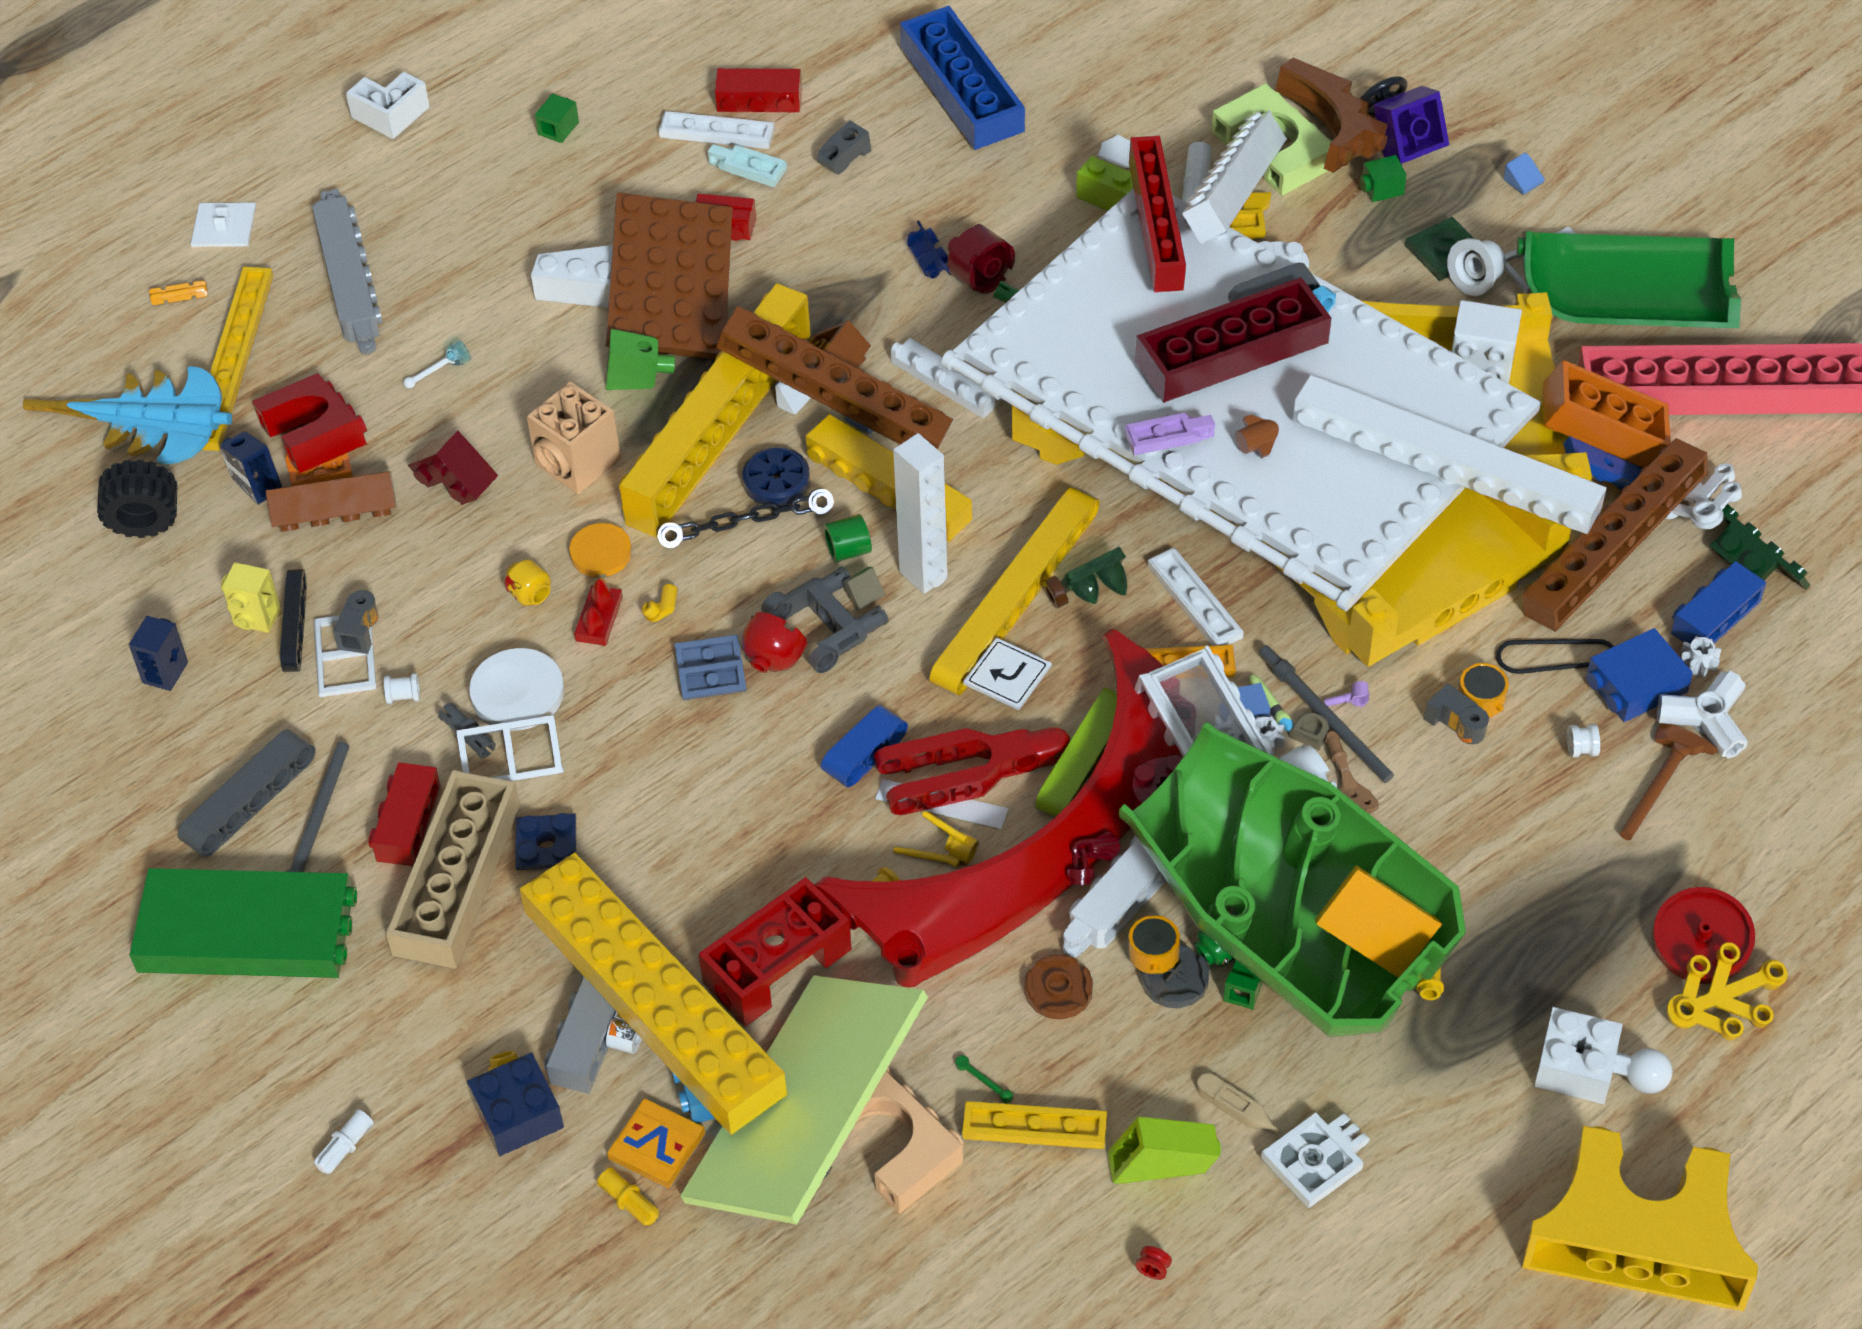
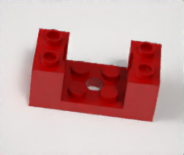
[698,877,852,1027]

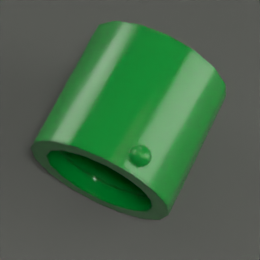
[823,514,872,563]

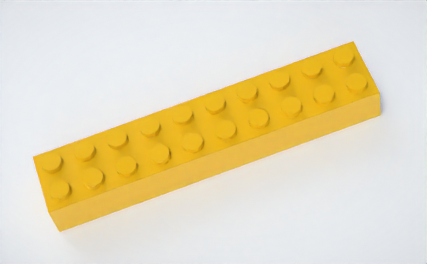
[619,283,811,538]
[519,852,787,1135]

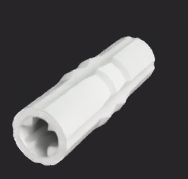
[1182,141,1212,203]

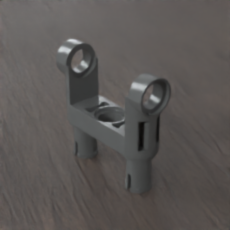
[761,566,889,674]

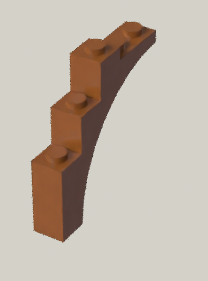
[1275,57,1388,173]

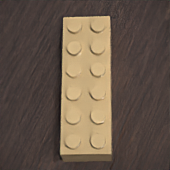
[386,770,520,969]

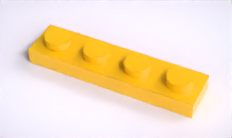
[962,1101,1107,1149]

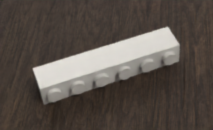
[893,433,948,594]

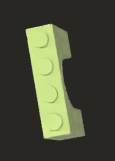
[1211,83,1332,196]

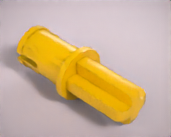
[597,1167,660,1226]

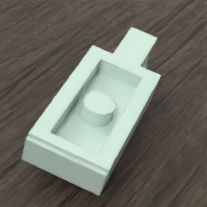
[708,144,787,188]

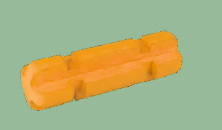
[149,280,208,306]

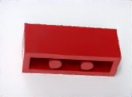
[715,68,802,113]
[369,762,441,867]

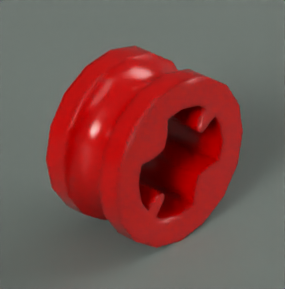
[1135,1246,1172,1280]

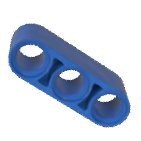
[821,705,908,788]

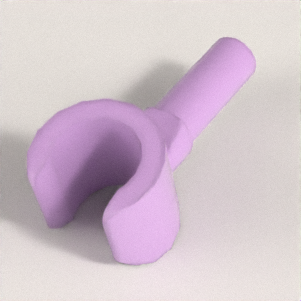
[1324,681,1369,707]

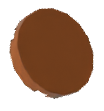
[1024,954,1093,1019]

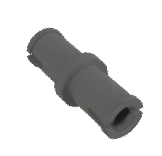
[438,702,496,759]

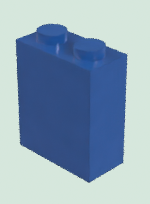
[1586,628,1693,722]

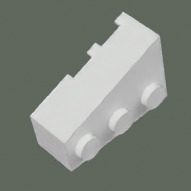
[531,245,612,308]

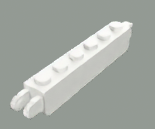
[1063,835,1166,958]

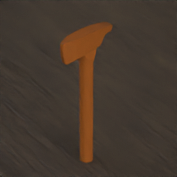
[1620,723,1717,840]

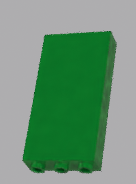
[129,868,357,978]

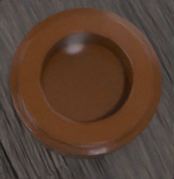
[1043,575,1069,608]

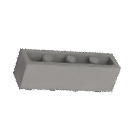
[544,974,616,1094]

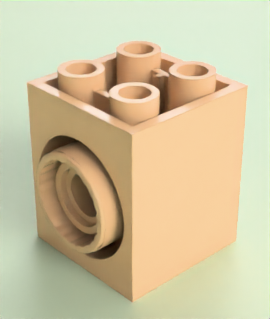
[527,381,621,494]

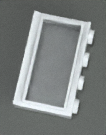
[1134,645,1273,758]

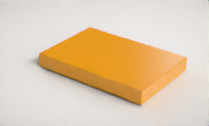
[1315,865,1442,978]

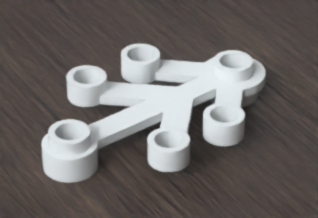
[1665,463,1742,529]

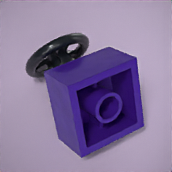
[1360,76,1450,164]

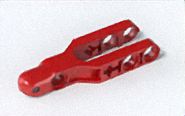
[874,727,1070,815]

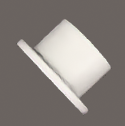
[1447,238,1506,296]

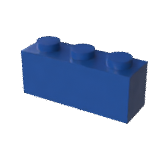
[1671,561,1766,644]

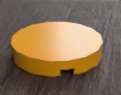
[569,523,632,577]

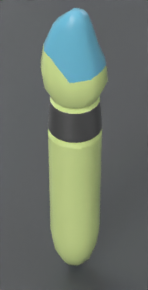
[1249,674,1293,732]

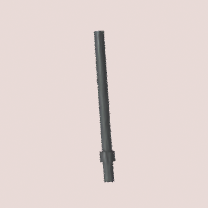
[1259,645,1394,783]
[286,742,350,872]

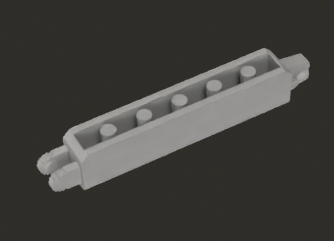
[312,189,383,355]

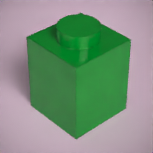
[535,93,579,143]
[1359,155,1407,203]

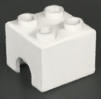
[1452,300,1522,384]

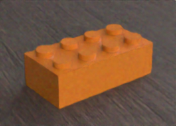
[1543,360,1671,467]

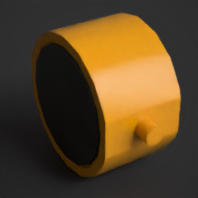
[1458,663,1509,718]
[1128,916,1180,974]

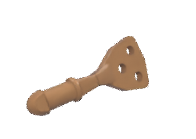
[1325,731,1378,813]

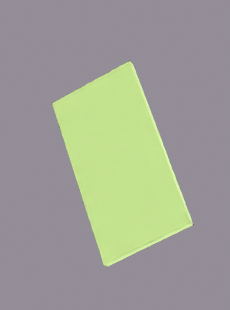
[680,975,928,1225]

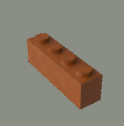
[266,471,397,532]

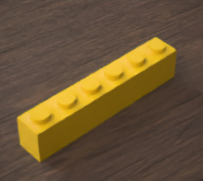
[806,414,972,542]

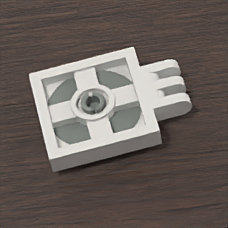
[1261,1113,1370,1209]

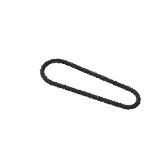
[1496,639,1614,674]

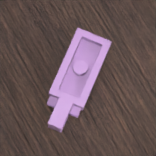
[1125,412,1215,455]

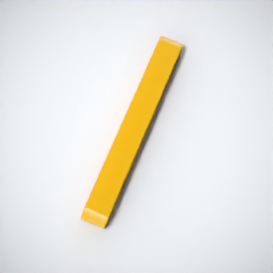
[929,487,1100,696]

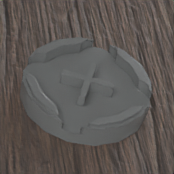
[1141,944,1209,1008]

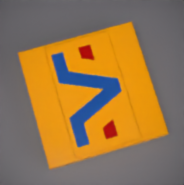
[607,1098,705,1189]

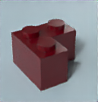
[407,430,499,505]

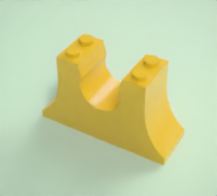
[1522,1126,1758,1311]

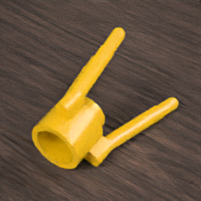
[893,811,979,868]

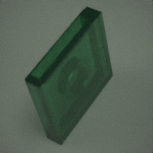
[1404,216,1475,281]

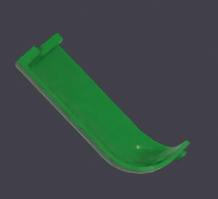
[1517,231,1741,329]

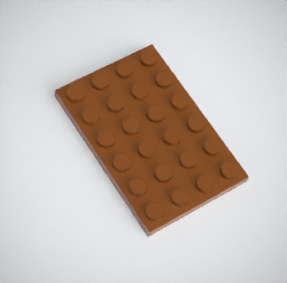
[605,192,733,360]

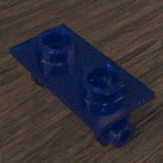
[907,220,951,278]

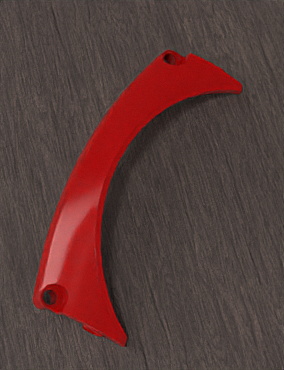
[814,629,1196,988]

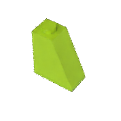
[1107,1116,1221,1184]

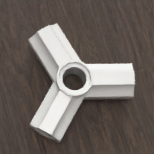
[1657,671,1748,759]

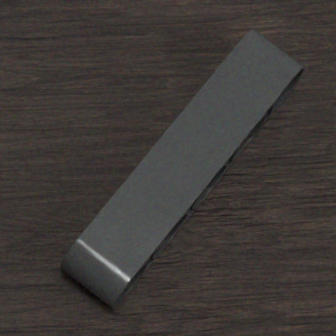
[177,729,316,857]

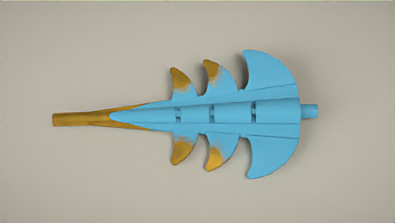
[23,366,232,465]

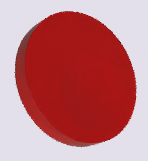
[1652,887,1755,984]

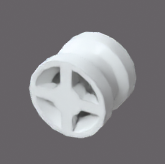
[1567,724,1600,758]

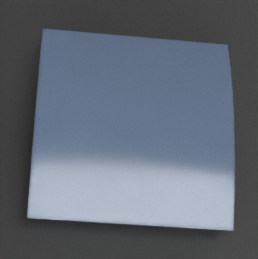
[675,634,747,700]

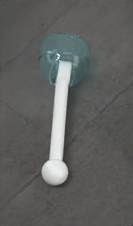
[403,339,471,389]

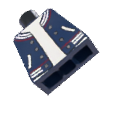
[220,431,283,505]

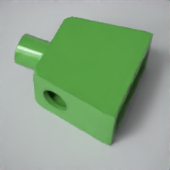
[606,329,675,390]

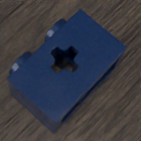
[128,616,188,691]

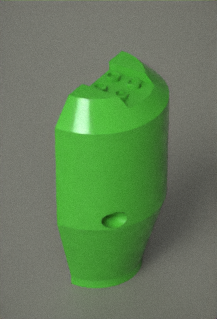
[1119,722,1466,1037]

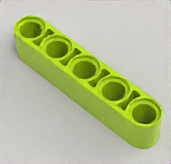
[1035,687,1117,817]

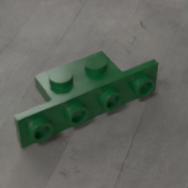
[1709,499,1810,590]

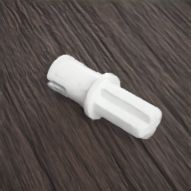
[314,1110,374,1174]

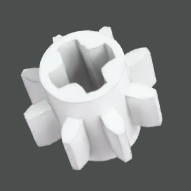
[1681,636,1722,677]
[1245,716,1285,756]

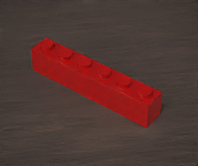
[1129,135,1186,293]

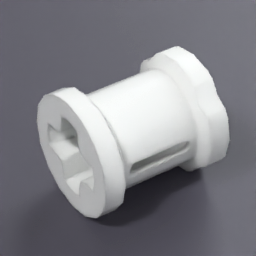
[384,673,420,705]

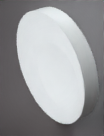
[469,648,564,731]

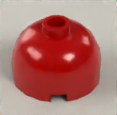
[742,612,808,673]

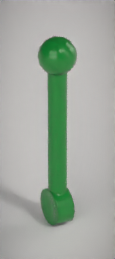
[955,1055,1013,1103]

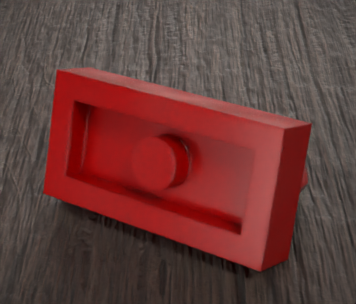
[574,578,623,646]

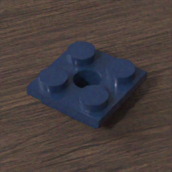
[515,813,576,871]

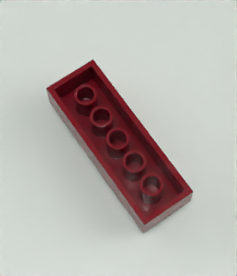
[1135,277,1332,403]

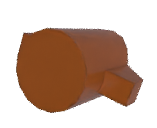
[1235,414,1279,459]

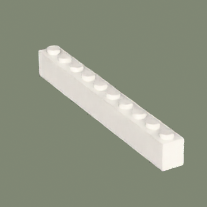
[1182,110,1286,244]
[1293,375,1607,534]

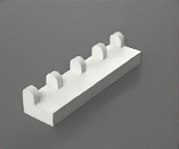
[891,338,1002,419]

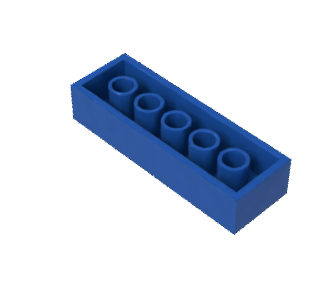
[900,6,1025,150]

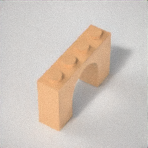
[856,1068,963,1214]

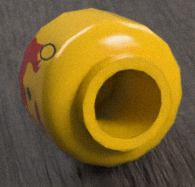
[504,559,551,606]

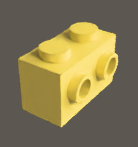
[221,562,281,633]

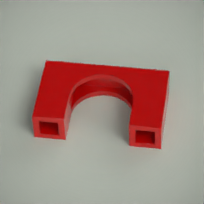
[252,373,367,474]

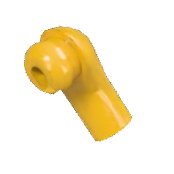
[641,584,678,622]

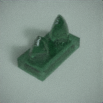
[1061,546,1127,604]

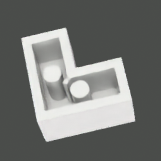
[346,72,430,139]

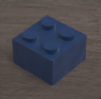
[467,1052,564,1157]

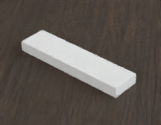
[659,111,775,149]
[1148,547,1244,646]

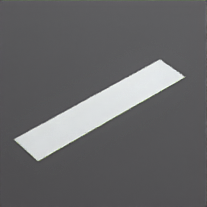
[875,779,1009,829]

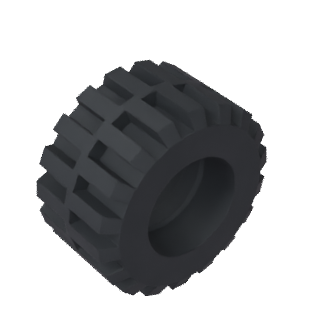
[97,460,178,538]

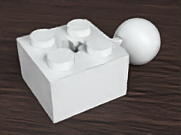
[1534,1007,1673,1104]

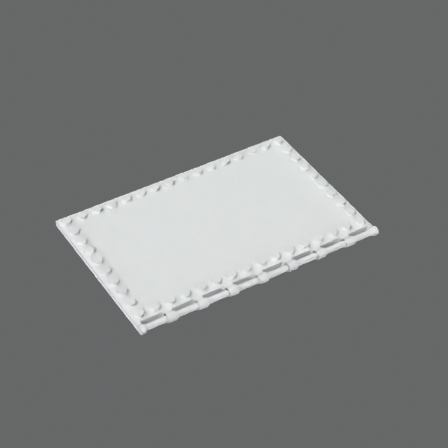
[941,189,1541,611]

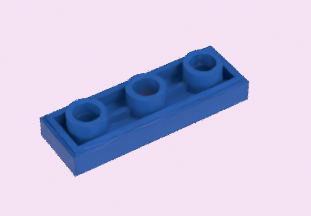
[1563,436,1641,491]

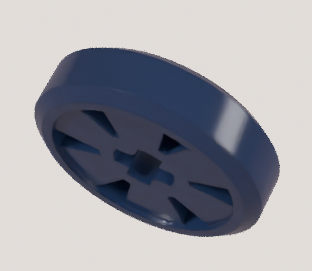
[742,447,810,506]

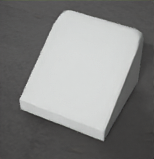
[775,381,810,414]

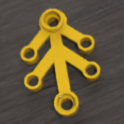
[1666,942,1788,1041]

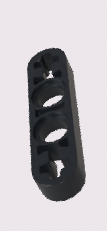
[280,569,307,672]

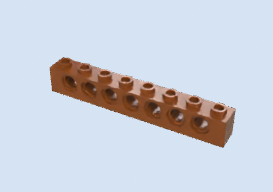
[716,306,953,450]
[1522,438,1708,632]

